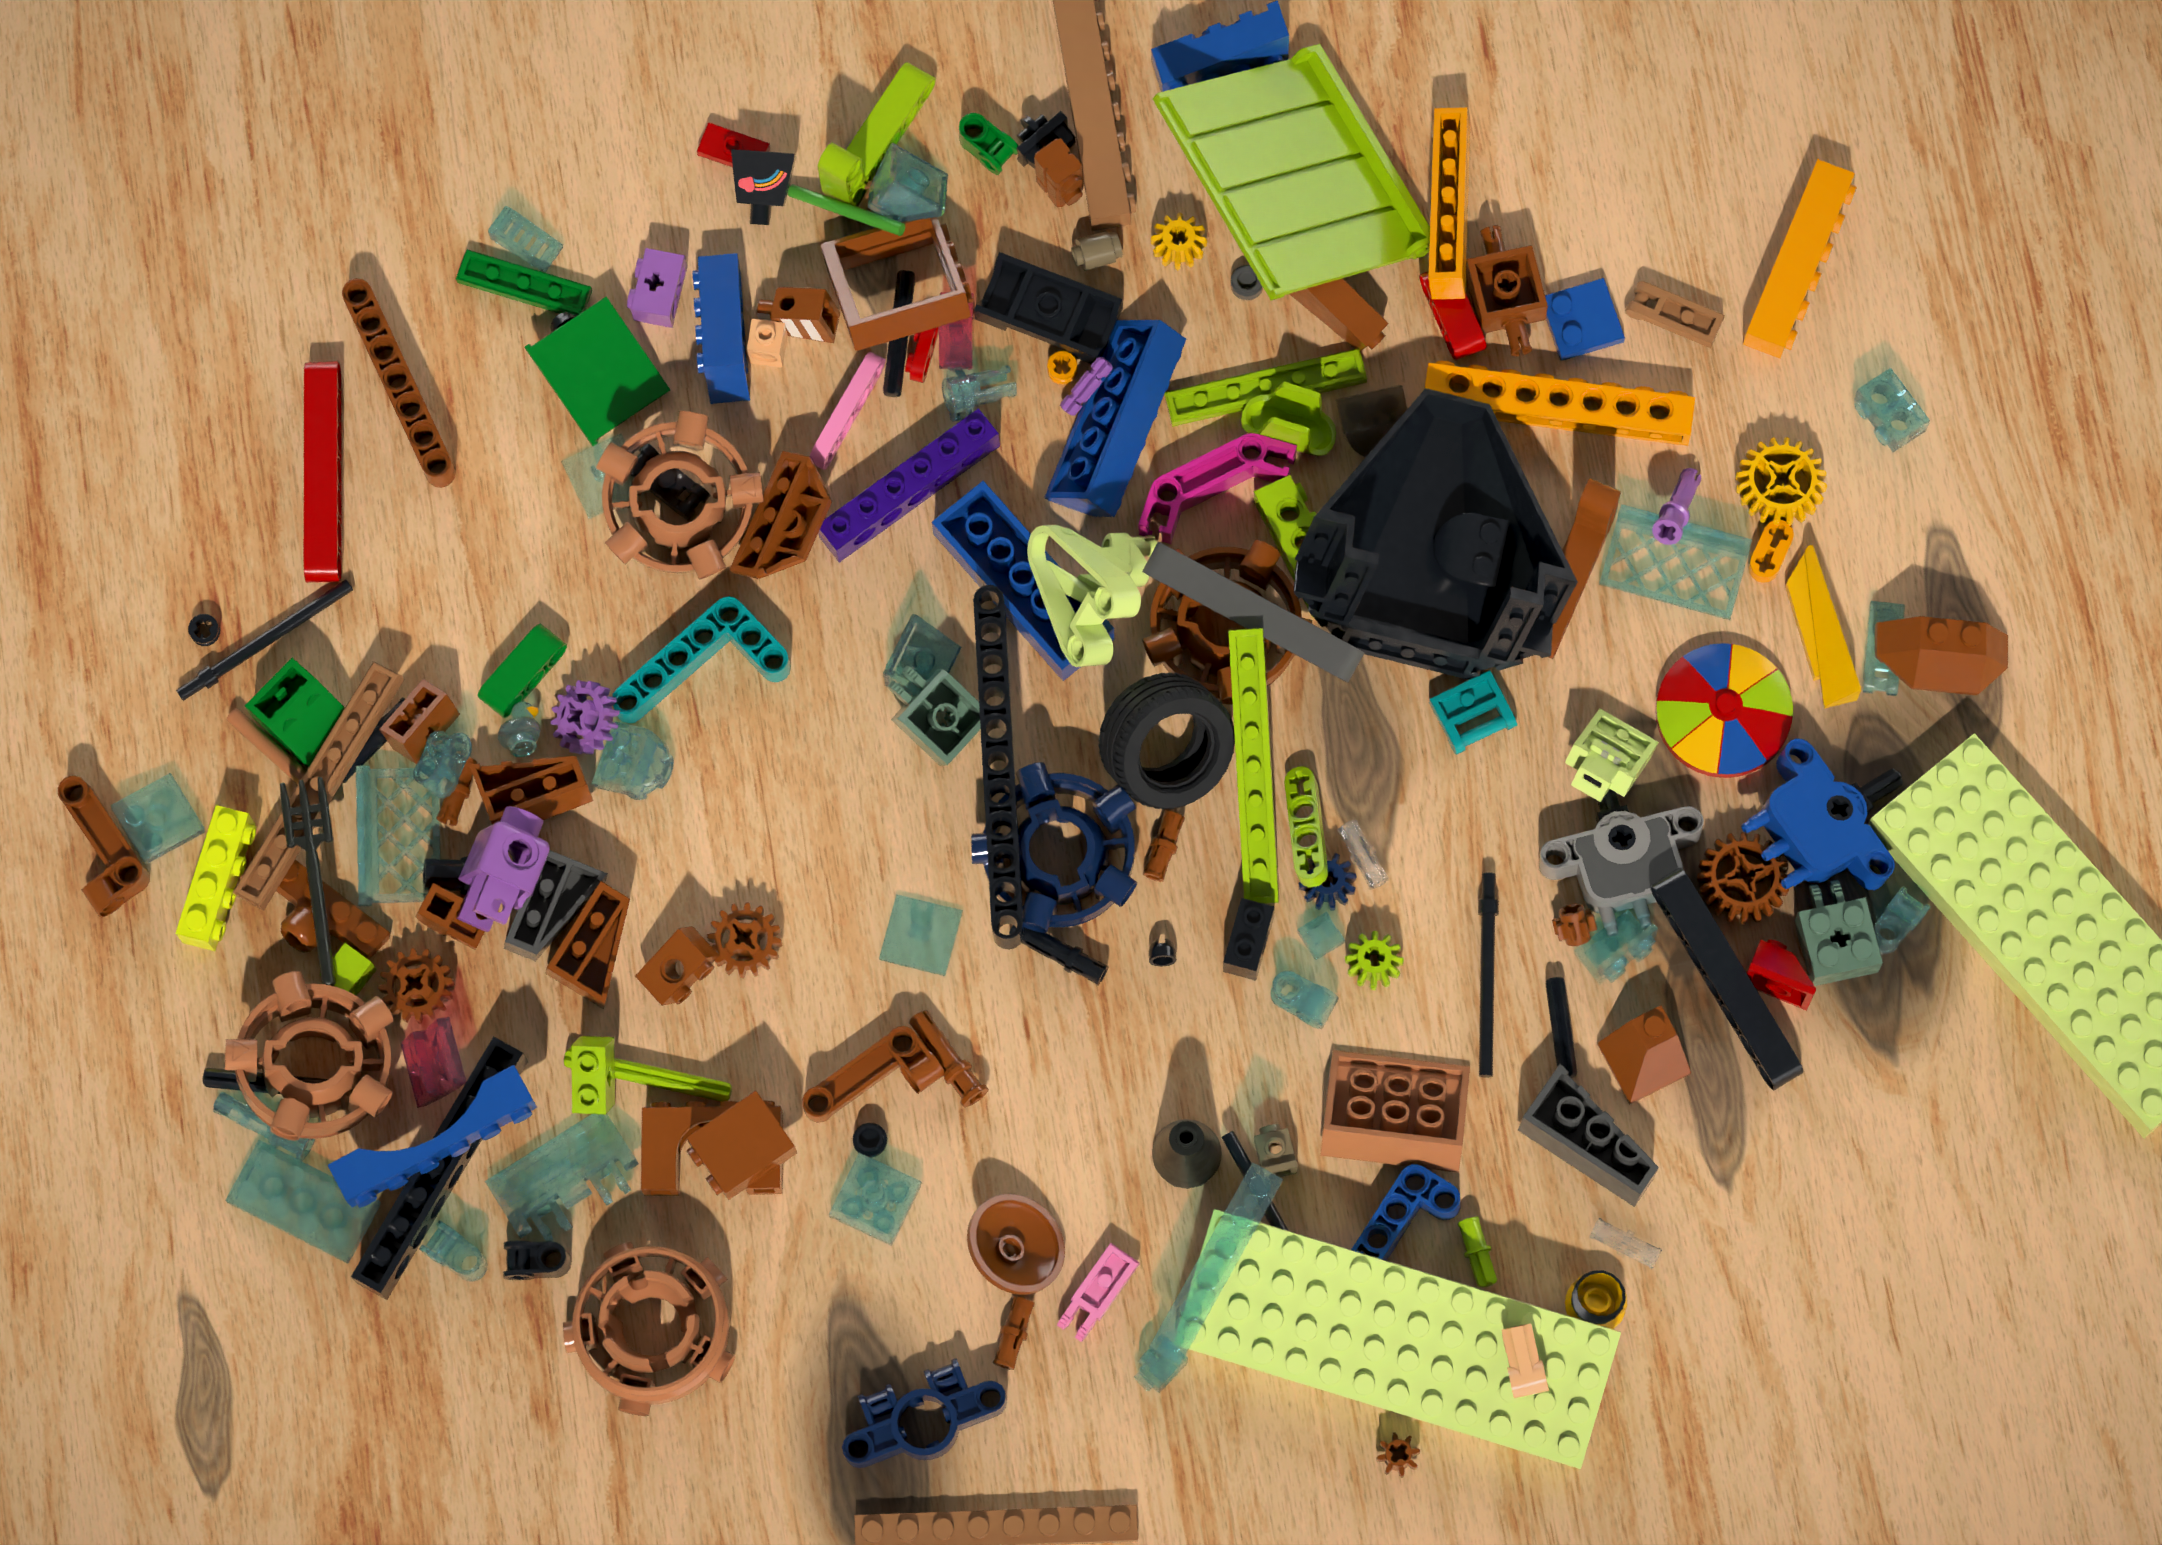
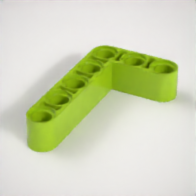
[817,62,936,206]

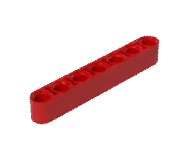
[303,361,342,583]

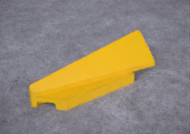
[1785,545,1861,709]

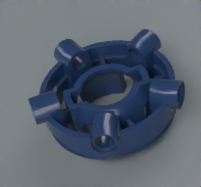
[971,762,1137,933]

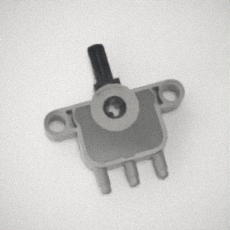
[1539,789,1704,936]

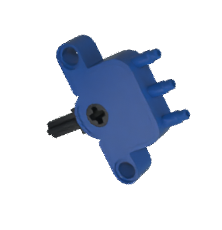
[1741,738,1903,890]

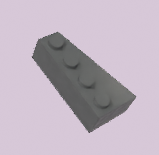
[1518,1064,1659,1207]

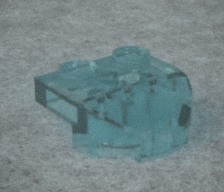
[591,721,674,800]

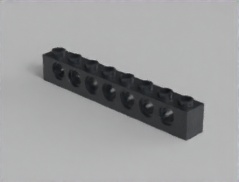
[351,1036,528,1300]

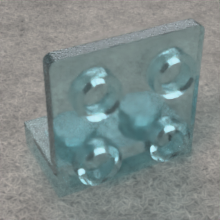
[1574,910,1658,985]

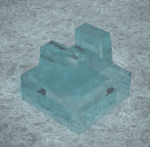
[1297,911,1345,960]

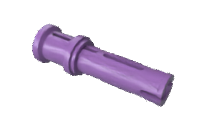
[1652,468,1701,545]

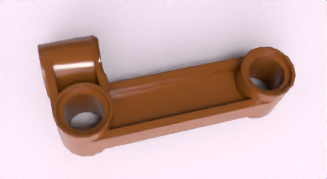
[58,776,150,917]
[802,1026,945,1123]

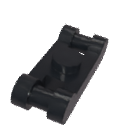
[630,443,711,521]

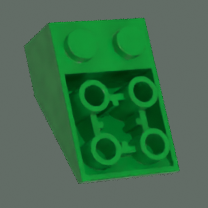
[245,657,345,768]

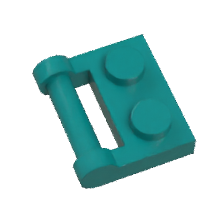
[1429,670,1517,755]

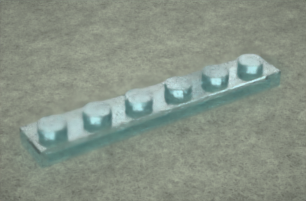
[1149,1162,1284,1365]

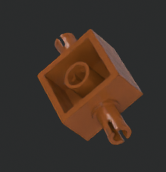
[1466,225,1548,357]

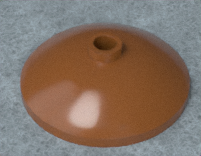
[967,1194,1065,1295]

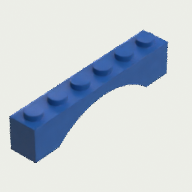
[328,1065,537,1208]

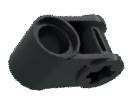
[503,1240,572,1280]

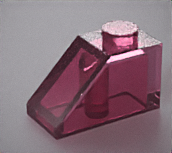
[939,292,975,370]

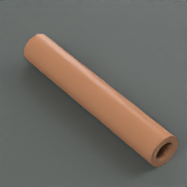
[226,708,307,785]

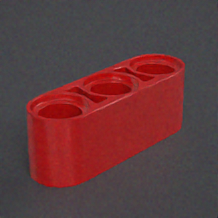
[1419,271,1487,361]

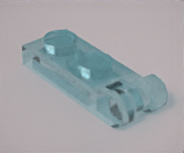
[1862,601,1905,696]

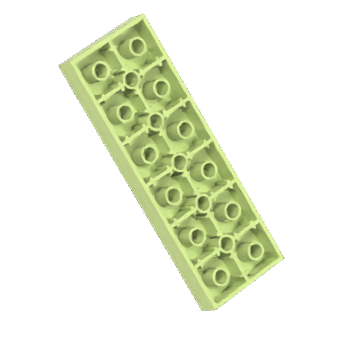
[1868,733,2162,1139]
[1173,1209,1621,1469]

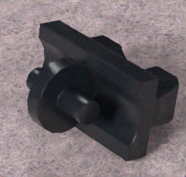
[1016,111,1076,169]

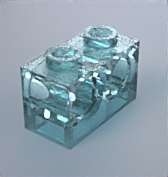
[1854,368,1930,452]

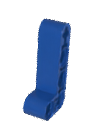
[1351,1164,1461,1261]

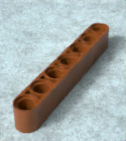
[342,278,456,488]

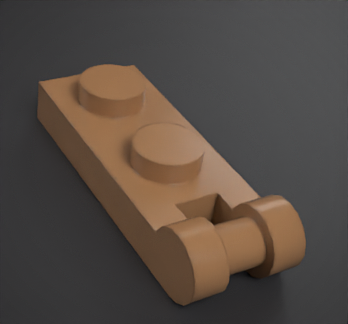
[1625,281,1725,348]

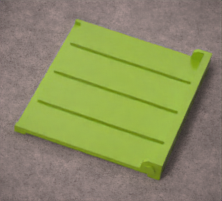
[1153,44,1430,300]

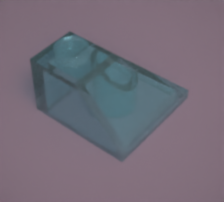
[868,143,948,222]

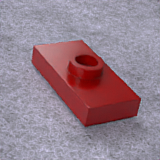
[696,122,771,167]

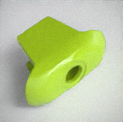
[1241,382,1336,456]

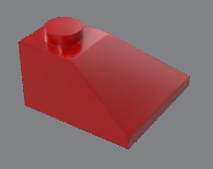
[1747,939,1816,1011]

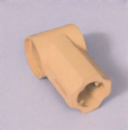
[1502,1323,1549,1398]

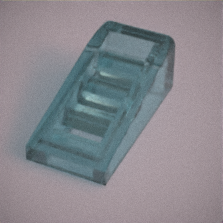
[488,206,563,273]

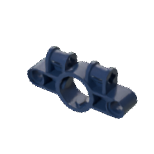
[842,1359,1007,1468]

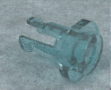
[942,365,1017,422]

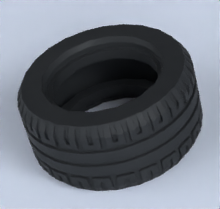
[1098,672,1235,809]

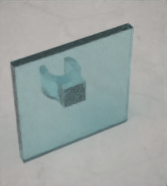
[561,433,649,519]
[879,895,963,976]

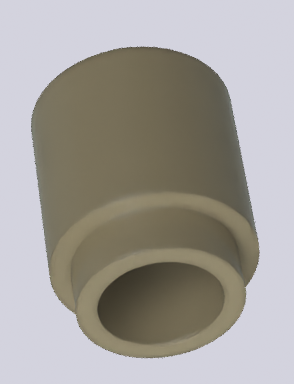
[1071,231,1123,271]

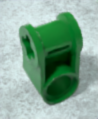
[959,113,1018,175]

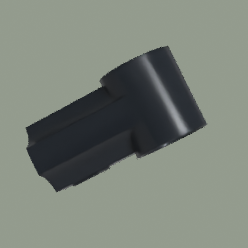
[423,856,470,895]

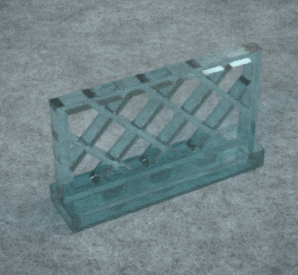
[1599,504,1752,620]
[355,766,440,906]

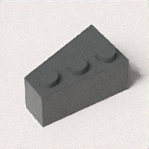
[504,850,608,962]

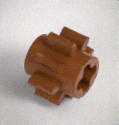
[1552,904,1597,946]
[1376,1432,1420,1478]

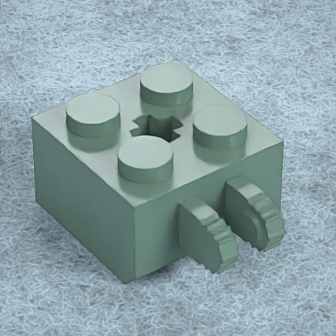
[888,665,980,766]
[1795,880,1883,986]

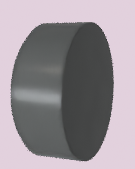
[1231,265,1263,300]

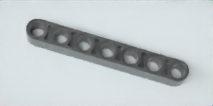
[1142,542,1364,683]

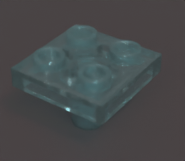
[829,1153,922,1246]

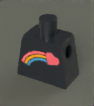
[731,149,796,225]

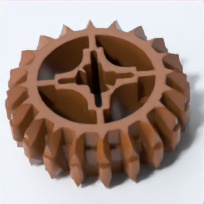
[1697,832,1789,924]

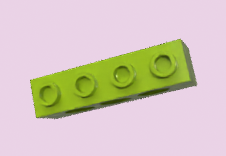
[1254,475,1316,617]

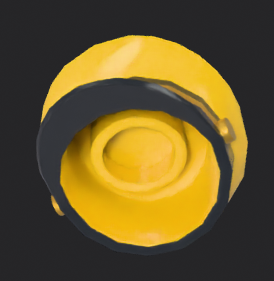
[1565,1270,1627,1329]

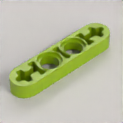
[1284,766,1328,887]

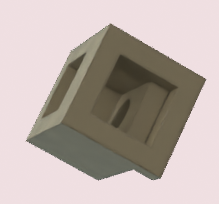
[1254,1124,1298,1181]

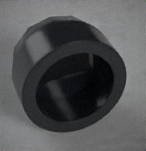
[1149,939,1177,967]

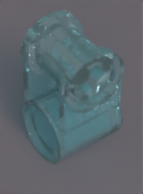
[413,731,472,798]
[1874,886,1931,954]
[1270,971,1339,1029]
[419,1221,488,1281]

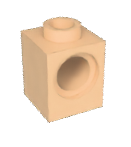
[746,319,788,367]

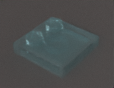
[111,773,205,865]

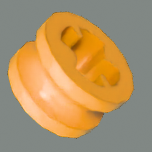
[1047,351,1077,385]

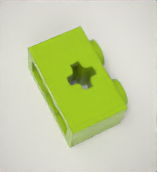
[571,1036,615,1115]

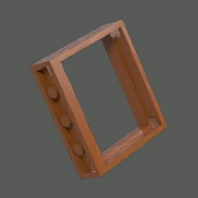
[820,210,974,351]

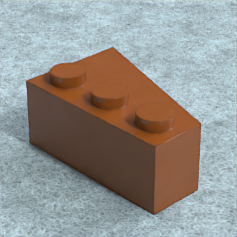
[545,881,630,1009]

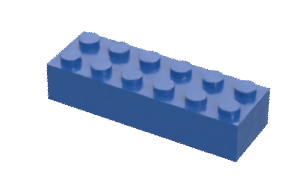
[931,481,1115,681]

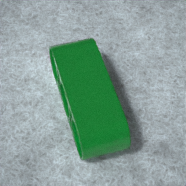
[478,623,567,718]

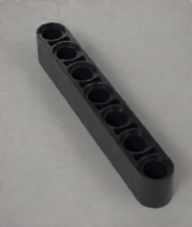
[1650,868,1804,1091]

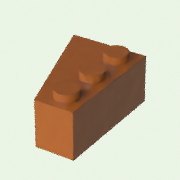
[469,756,594,824]

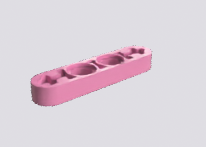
[809,352,886,470]

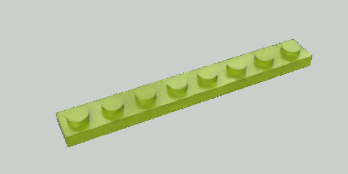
[1228,628,1279,904]

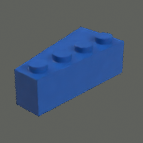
[1151,0,1289,92]

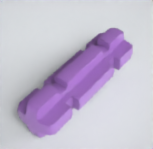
[1060,357,1113,416]

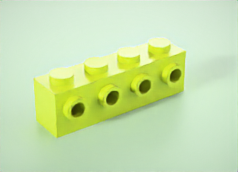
[175,805,256,951]

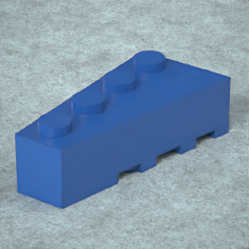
[692,253,750,404]

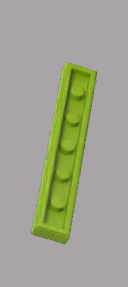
[1164,348,1367,427]

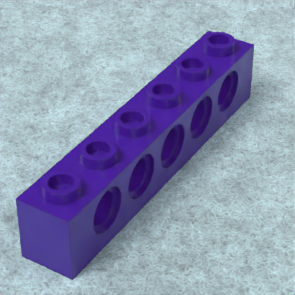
[818,408,1000,563]

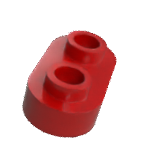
[905,326,940,383]

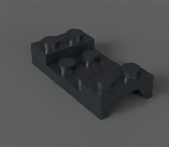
[974,252,1123,364]

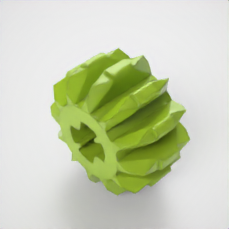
[1345,931,1404,990]

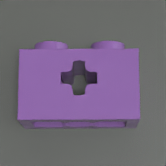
[627,248,688,328]

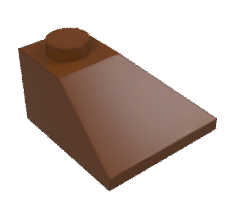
[1597,1005,1691,1105]

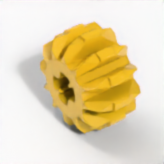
[1151,212,1207,271]

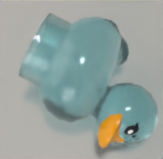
[498,701,541,757]

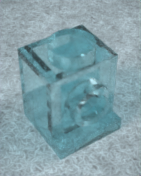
[1134,1334,1188,1393]

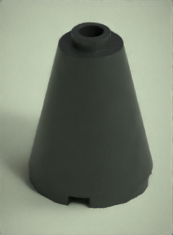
[1152,1119,1222,1189]

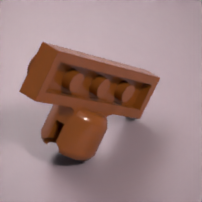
[276,860,390,960]

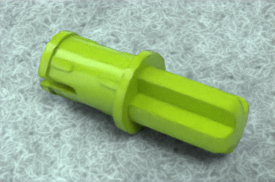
[1457,1216,1497,1288]

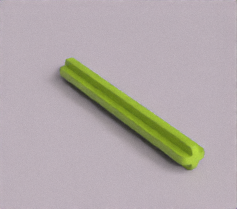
[564,1048,732,1102]

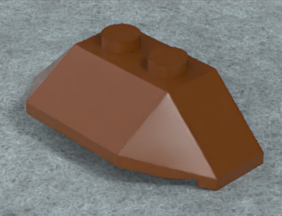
[729,451,832,579]
[1875,616,2008,695]

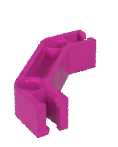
[1138,433,1297,544]

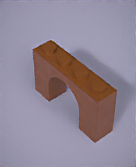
[641,1100,783,1196]

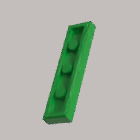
[456,249,592,315]

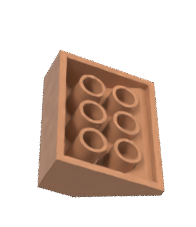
[1320,1050,1470,1173]

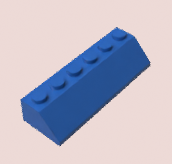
[1044,320,1186,517]

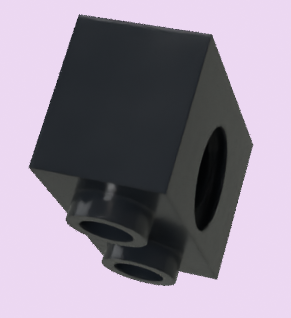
[1223,898,1275,981]

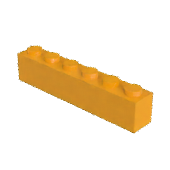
[1428,107,1470,299]
[1743,159,1857,359]

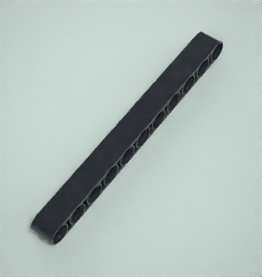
[973,585,1024,950]

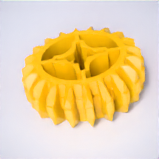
[1735,437,1827,526]

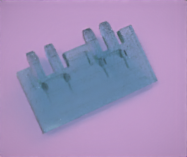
[485,1114,639,1241]

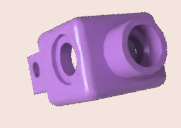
[456,806,550,932]

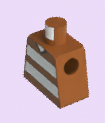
[757,287,840,343]

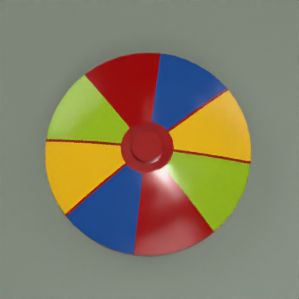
[1655,643,1793,778]

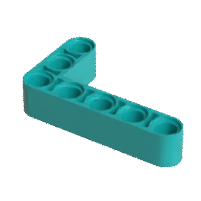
[612,596,791,723]

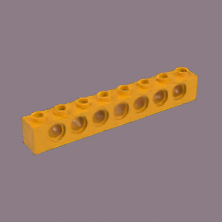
[1425,361,1695,446]

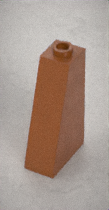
[1290,278,1389,351]

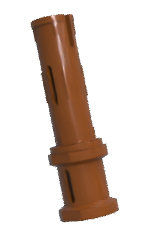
[909,1010,989,1108]

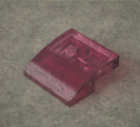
[400,1017,467,1108]

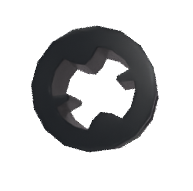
[188,614,220,646]

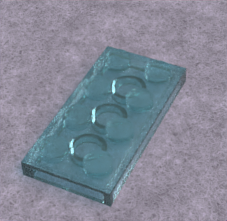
[225,1140,381,1264]

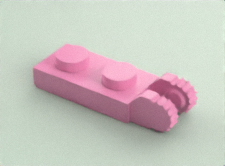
[1057,1243,1140,1342]

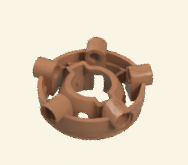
[596,411,763,580]
[225,971,394,1141]
[563,1242,735,1416]

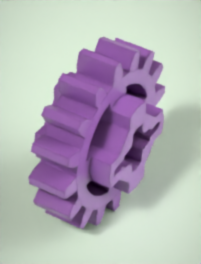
[551,680,620,755]

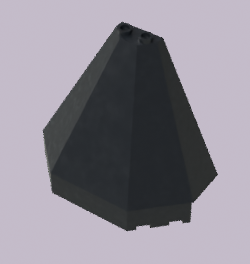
[1294,388,1578,679]

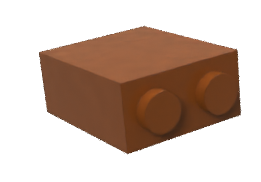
[686,1090,797,1200]

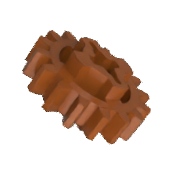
[707,902,782,978]
[378,948,455,1024]

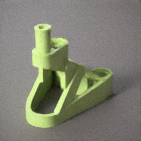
[1027,525,1158,667]

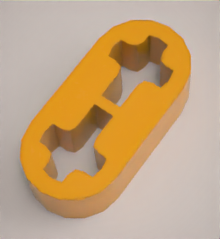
[1748,520,1794,583]

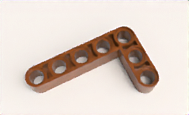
[1548,478,1621,659]

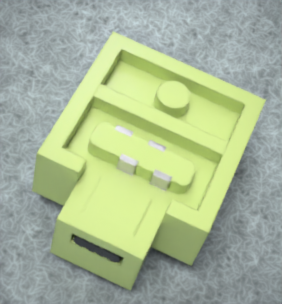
[1565,708,1659,802]

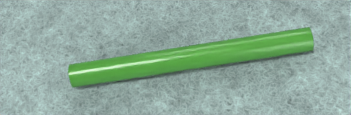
[788,184,905,236]

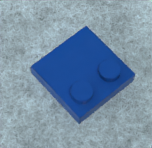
[1545,278,1625,361]

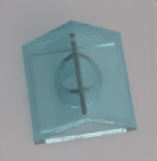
[883,614,962,696]

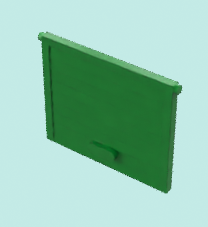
[524,296,670,446]

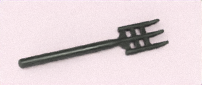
[280,777,336,986]

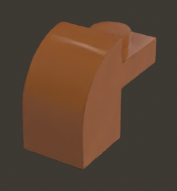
[416,883,486,950]

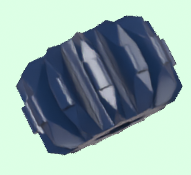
[1299,853,1357,911]

